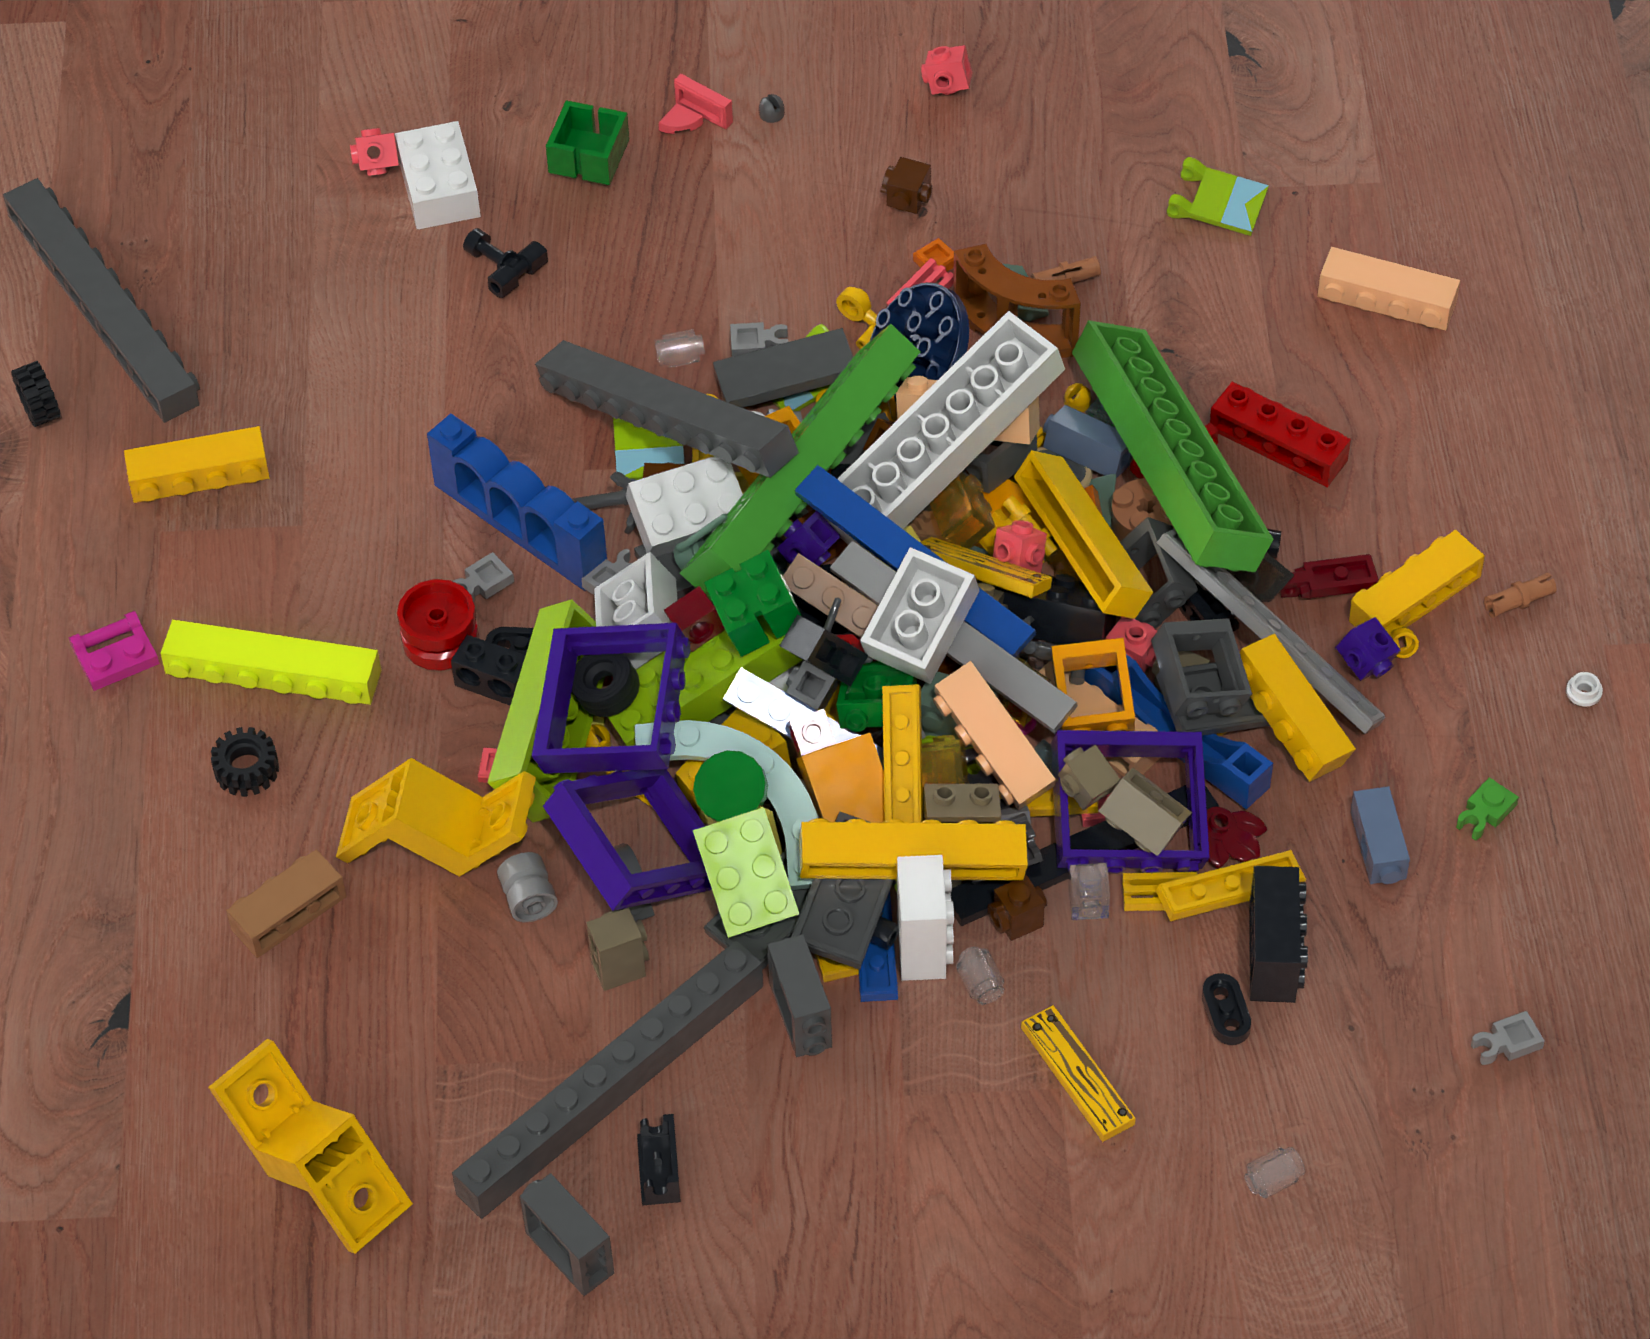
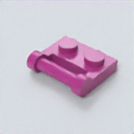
[68,611,159,691]

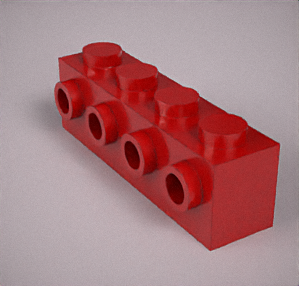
[1210,381,1351,488]

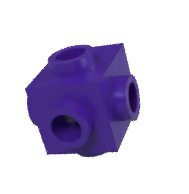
[777,511,841,566]
[1335,617,1401,681]

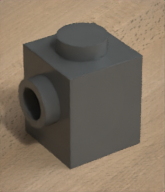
[786,661,840,711]

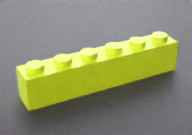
[160,619,382,705]

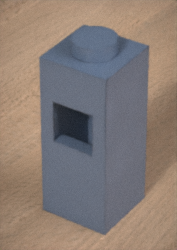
[1043,405,1132,478]
[1350,786,1410,884]

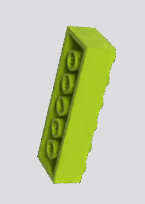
[487,599,605,822]
[608,614,802,746]

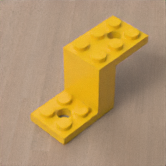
[336,758,536,877]
[208,1039,413,1254]

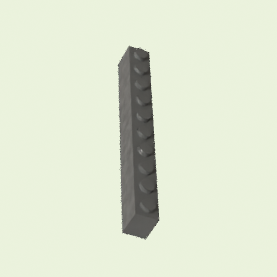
[3,178,200,423]
[535,340,799,478]
[452,940,763,1220]

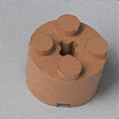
[1111,478,1175,559]

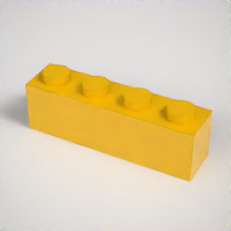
[124,426,270,503]
[1349,530,1485,635]
[1239,634,1356,782]

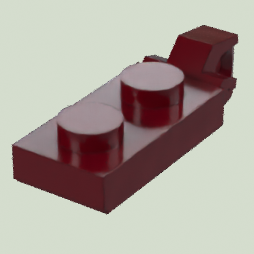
[1278,554,1379,598]

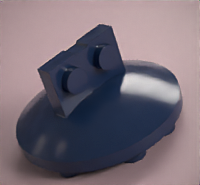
[870,282,969,406]

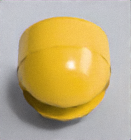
[1064,383,1091,412]
[1390,627,1419,658]
[585,724,611,748]

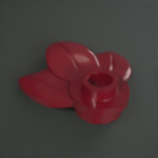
[1207,807,1267,869]

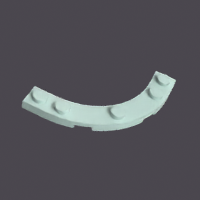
[635,720,819,890]

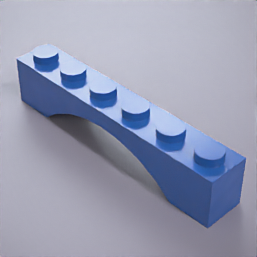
[1085,654,1273,810]

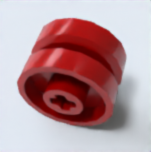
[397,579,479,671]

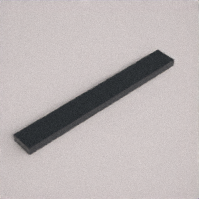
[951,785,1219,926]

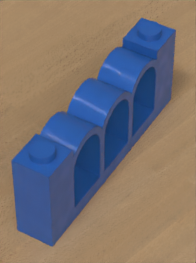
[427,413,607,591]

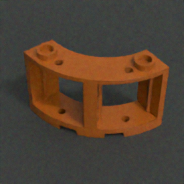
[953,244,1081,358]

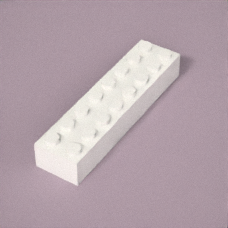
[822,311,1065,557]

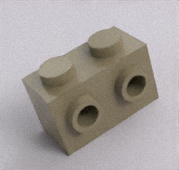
[1099,768,1192,856]
[923,783,1001,824]
[586,907,649,991]

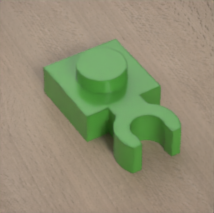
[1456,777,1519,840]

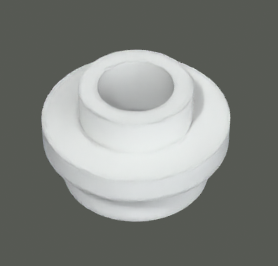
[1566,672,1603,707]

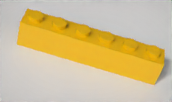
[1014,450,1153,619]
[799,818,1028,880]

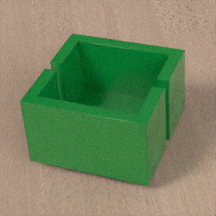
[546,100,630,185]
[704,550,802,657]

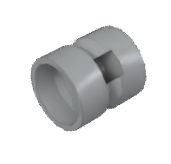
[497,852,558,922]

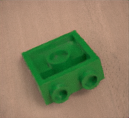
[836,661,918,732]

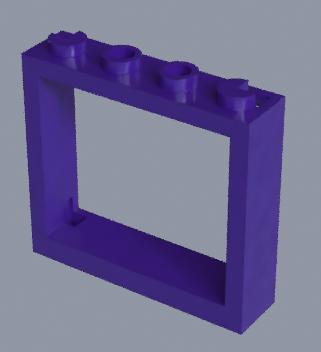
[532,623,690,774]
[1051,730,1209,873]
[543,769,712,911]

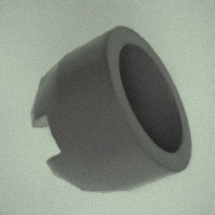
[759,94,785,123]

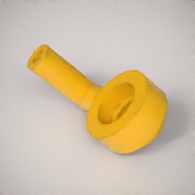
[836,287,877,349]

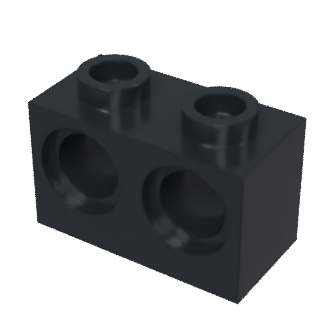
[780,614,869,687]
[451,634,526,705]

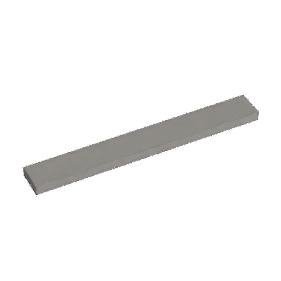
[1156,529,1386,734]
[830,541,1078,734]

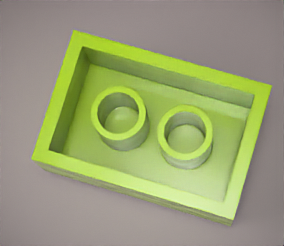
[693,807,799,938]

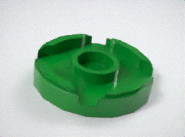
[693,750,768,822]

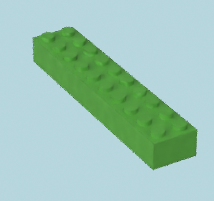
[1072,320,1274,572]
[680,324,921,601]

